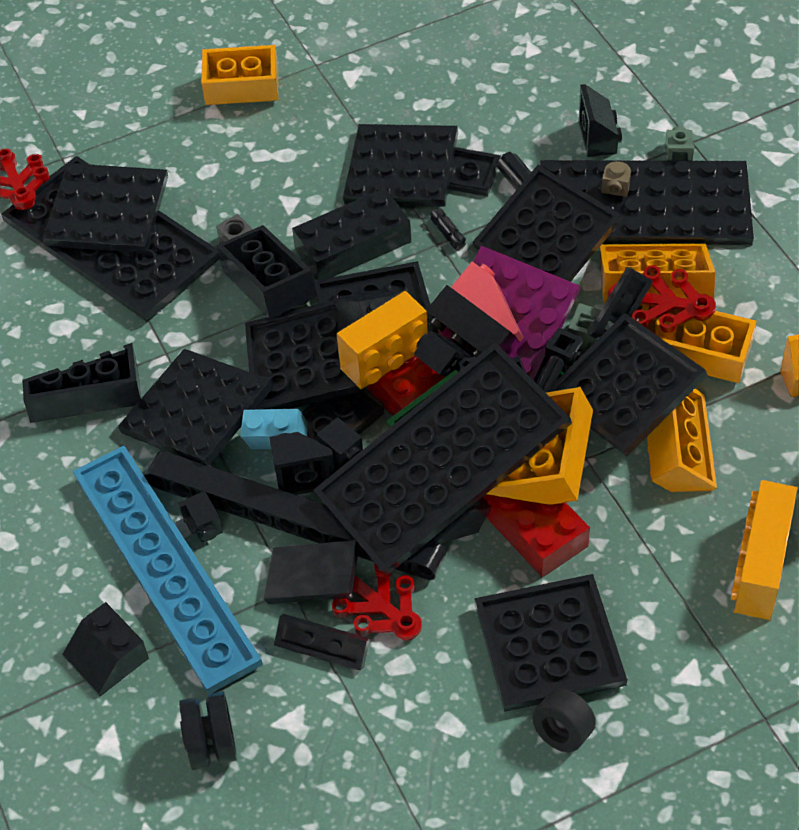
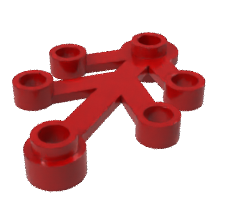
[0,148,50,210]
[608,265,716,333]
[332,563,422,641]

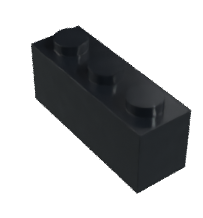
[426,285,516,357]

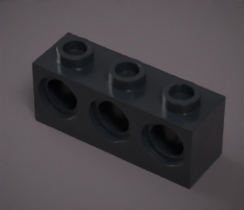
[413,331,474,377]

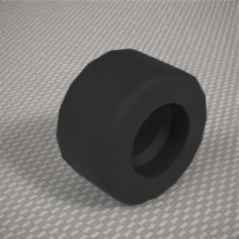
[533,689,596,753]

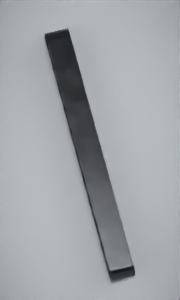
[144,451,447,580]

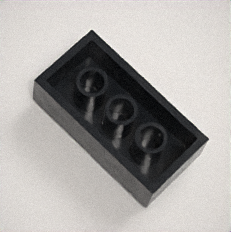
[292,188,411,280]
[216,225,317,319]

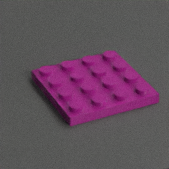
[439,246,581,383]

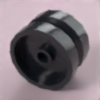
[179,691,237,770]

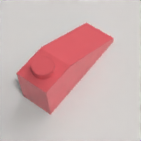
[451,262,523,342]

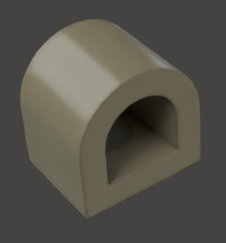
[601,162,631,197]

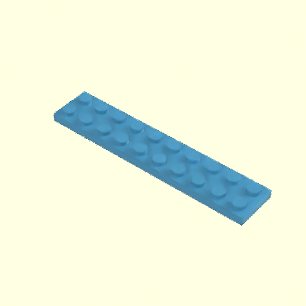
[73,446,263,694]

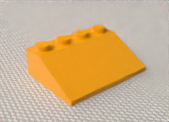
[599,244,716,307]
[487,387,593,505]

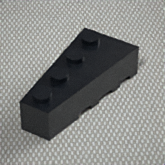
[22,343,141,423]

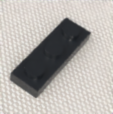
[274,614,370,671]

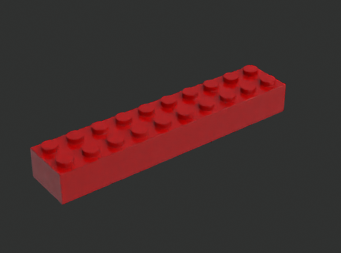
[367,355,590,578]

